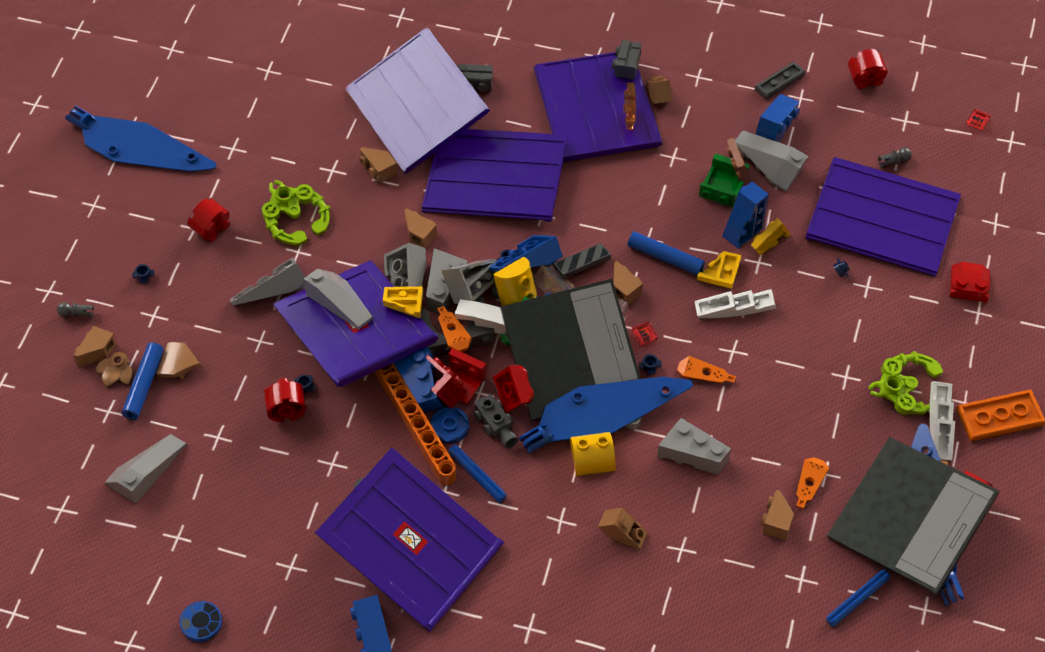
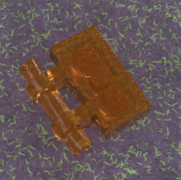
[623,83,636,130]

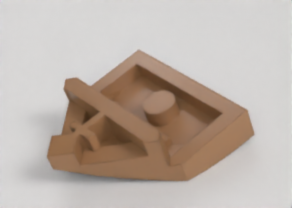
[156,342,201,380]

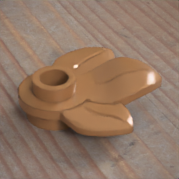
[96,352,133,388]

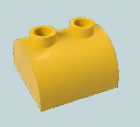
[493,257,537,306]
[570,432,616,476]

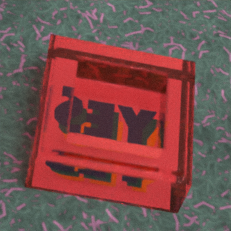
[966,109,991,131]
[631,321,657,346]

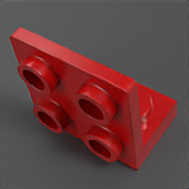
[440,348,487,405]
[426,355,467,409]

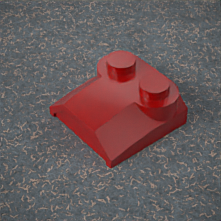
[949,262,991,303]
[492,364,534,414]

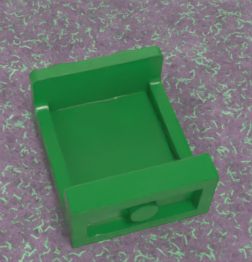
[699,153,749,207]

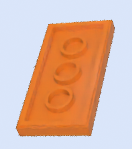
[956,389,1045,442]

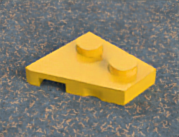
[751,218,791,255]
[697,251,742,289]
[383,286,423,318]

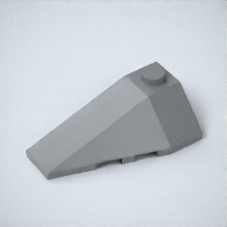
[735,131,808,192]
[384,243,426,287]
[230,258,305,305]
[304,269,373,329]
[104,434,187,503]

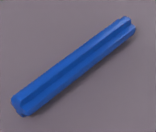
[448,444,507,503]
[826,570,890,627]

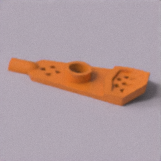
[437,306,472,352]
[677,356,736,383]
[796,457,829,509]

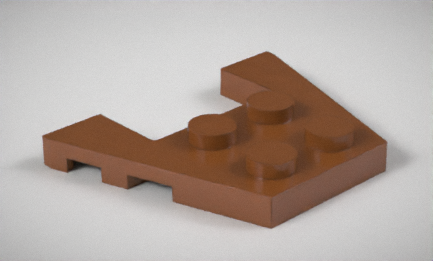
[726,137,752,186]

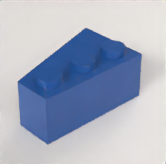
[755,94,800,142]
[722,182,769,249]
[394,347,443,413]
[349,595,392,652]

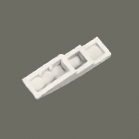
[695,289,776,319]
[455,299,507,335]
[929,381,955,461]

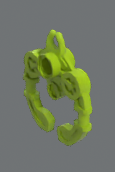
[262,180,331,246]
[868,351,943,415]

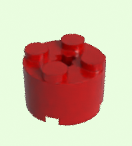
[847,49,888,89]
[187,198,230,242]
[263,378,306,422]

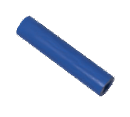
[627,231,705,276]
[121,343,164,420]

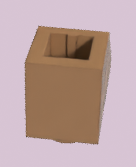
[646,76,672,104]
[359,147,398,184]
[404,208,437,249]
[613,261,643,307]
[74,326,117,367]
[761,490,794,541]
[598,508,648,549]

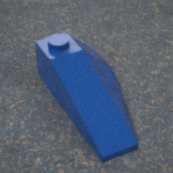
[489,235,563,271]

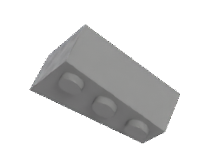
[426,248,468,314]
[441,259,498,304]
[657,418,731,475]

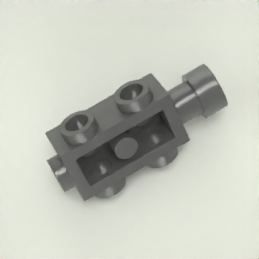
[473,394,518,448]

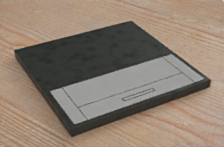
[500,279,641,421]
[827,437,999,595]

